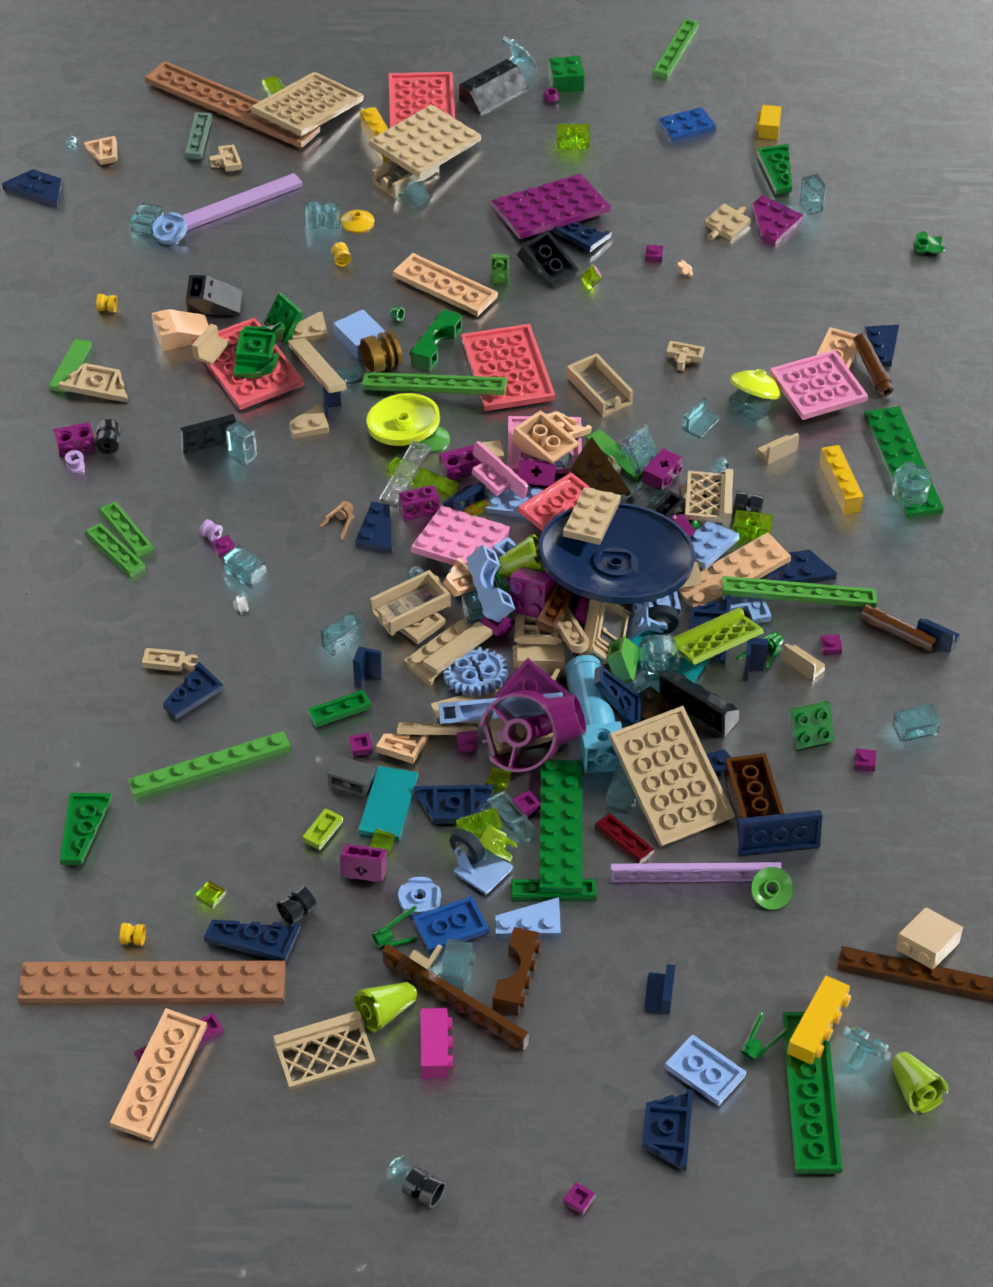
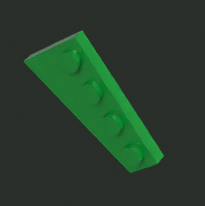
[756,144,792,195]
[60,793,112,865]

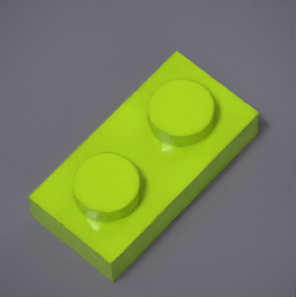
[302,808,343,850]

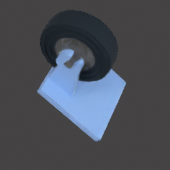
[625,602,679,641]
[449,829,513,895]

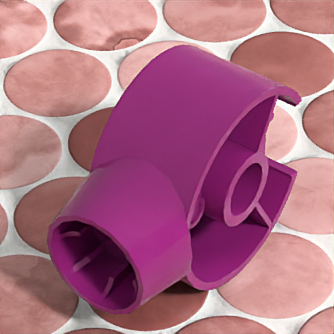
[479,690,587,772]

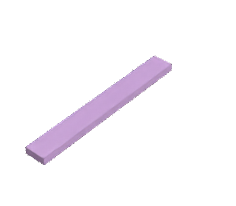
[182,173,303,230]
[610,862,781,883]

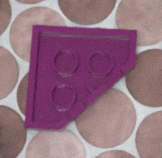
[752,195,804,246]
[494,657,571,698]

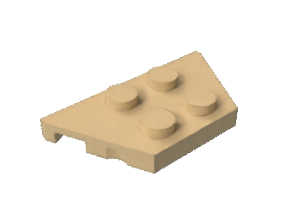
[59,363,127,403]

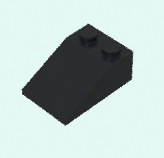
[517,230,579,288]

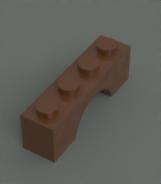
[492,927,542,1015]

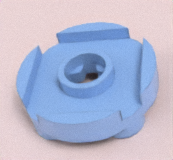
[152,212,188,246]
[398,877,441,916]

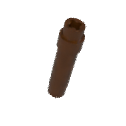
[853,333,894,397]
[860,605,937,652]

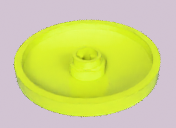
[367,393,440,446]

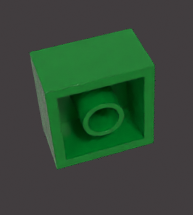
[548,56,585,93]

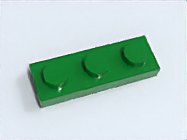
[307,690,371,728]

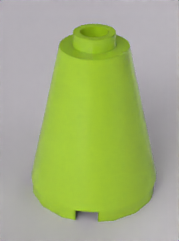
[497,534,545,578]
[354,982,417,1032]
[891,1052,949,1113]

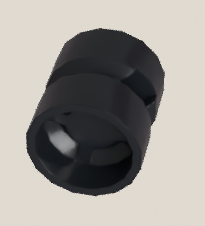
[95,419,121,454]
[733,491,764,520]
[276,885,317,925]
[402,1166,446,1208]

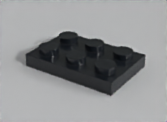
[180,414,236,454]

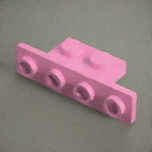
[472,441,528,499]

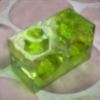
[455,807,503,839]

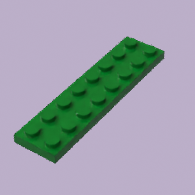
[864,406,944,519]
[539,759,582,894]
[782,1012,842,1174]

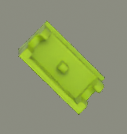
[479,825,517,861]

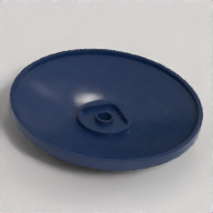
[539,503,695,604]

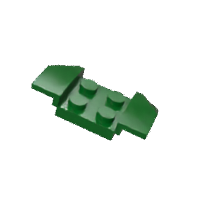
[233,322,285,378]

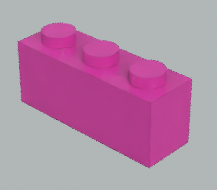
[421,1008,453,1078]

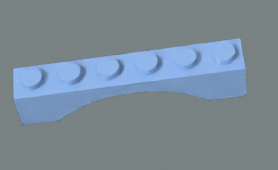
[438,692,563,724]

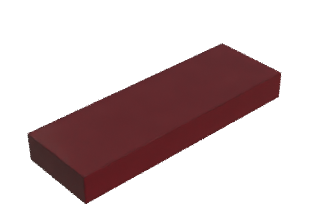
[595,813,654,864]

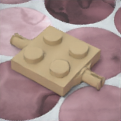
[704,203,751,241]

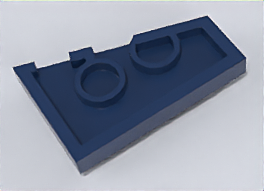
[355,501,392,553]
[594,666,641,726]

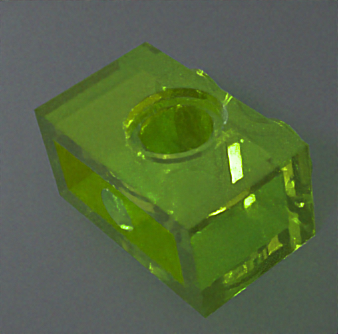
[556,124,590,149]
[733,510,773,542]

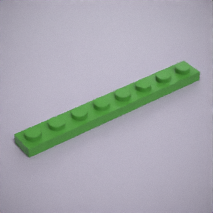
[362,372,507,395]
[721,576,877,608]
[128,731,291,799]

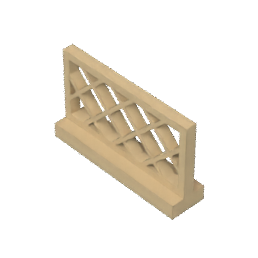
[685,469,733,529]
[273,1010,375,1089]

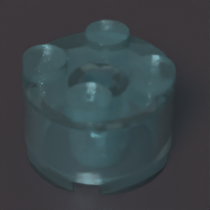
[891,462,931,506]
[638,634,680,680]

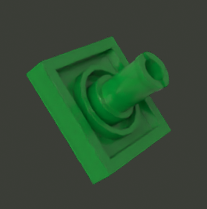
[264,293,303,342]
[789,701,835,750]

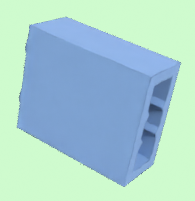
[333,309,385,360]

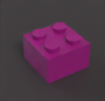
[510,567,556,618]

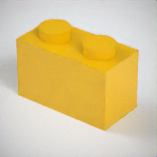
[756,105,782,140]

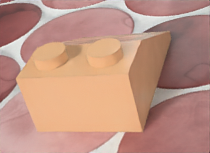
[152,309,209,351]
[512,410,579,464]

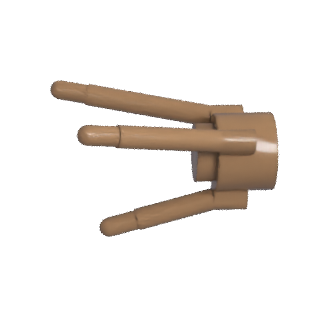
[318,501,354,541]

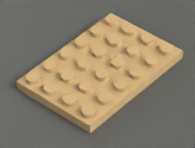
[251,72,364,136]
[368,104,482,178]
[609,706,735,848]

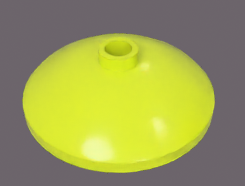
[730,369,782,399]

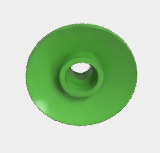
[414,426,450,453]
[751,867,793,910]

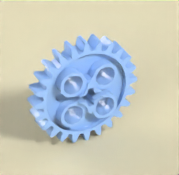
[444,647,508,697]

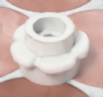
[233,596,249,615]

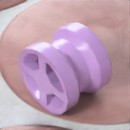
[65,450,85,473]
[199,519,223,542]

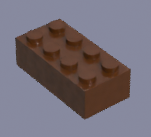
[724,753,784,821]

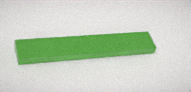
[652,19,699,79]

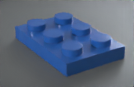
[658,107,716,142]
[413,896,489,954]

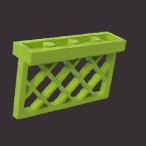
[670,607,763,665]

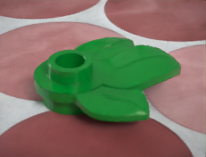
[913,231,945,254]

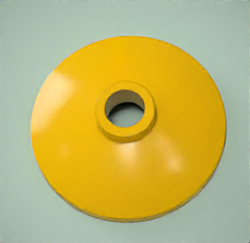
[341,210,374,233]

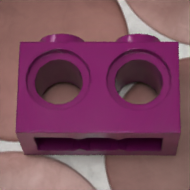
[53,422,96,457]
[439,445,481,482]
[398,485,440,522]

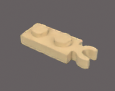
[142,648,198,672]

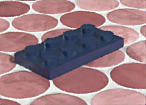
[736,810,823,856]

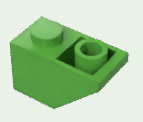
[491,254,509,284]
[607,636,640,684]

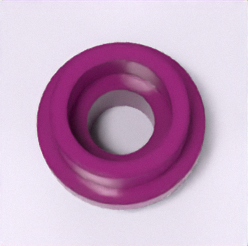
[543,88,559,103]

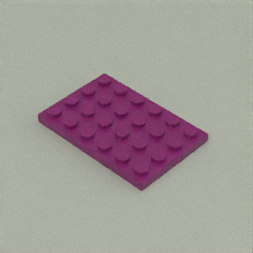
[491,174,611,239]

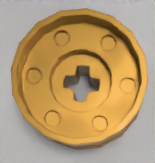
[360,329,403,373]

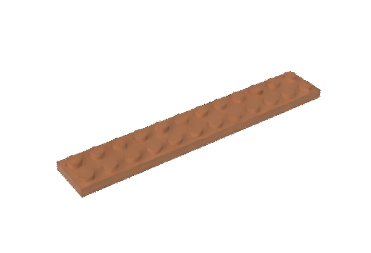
[145,61,320,148]
[18,961,285,1003]

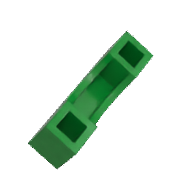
[409,309,462,371]

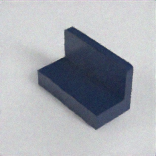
[322,386,341,417]
[443,481,485,512]
[917,618,960,652]
[744,638,768,681]
[353,646,383,688]
[644,964,675,1014]

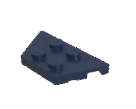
[2,169,62,207]
[766,549,837,583]
[689,596,731,665]
[414,785,493,824]
[642,1089,693,1171]

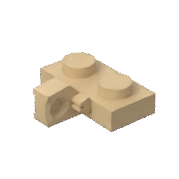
[209,144,242,172]
[666,340,705,371]

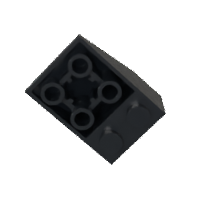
[186,275,243,315]
[625,488,686,518]

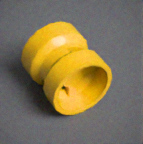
[331,242,352,266]
[96,294,117,313]
[120,923,146,946]

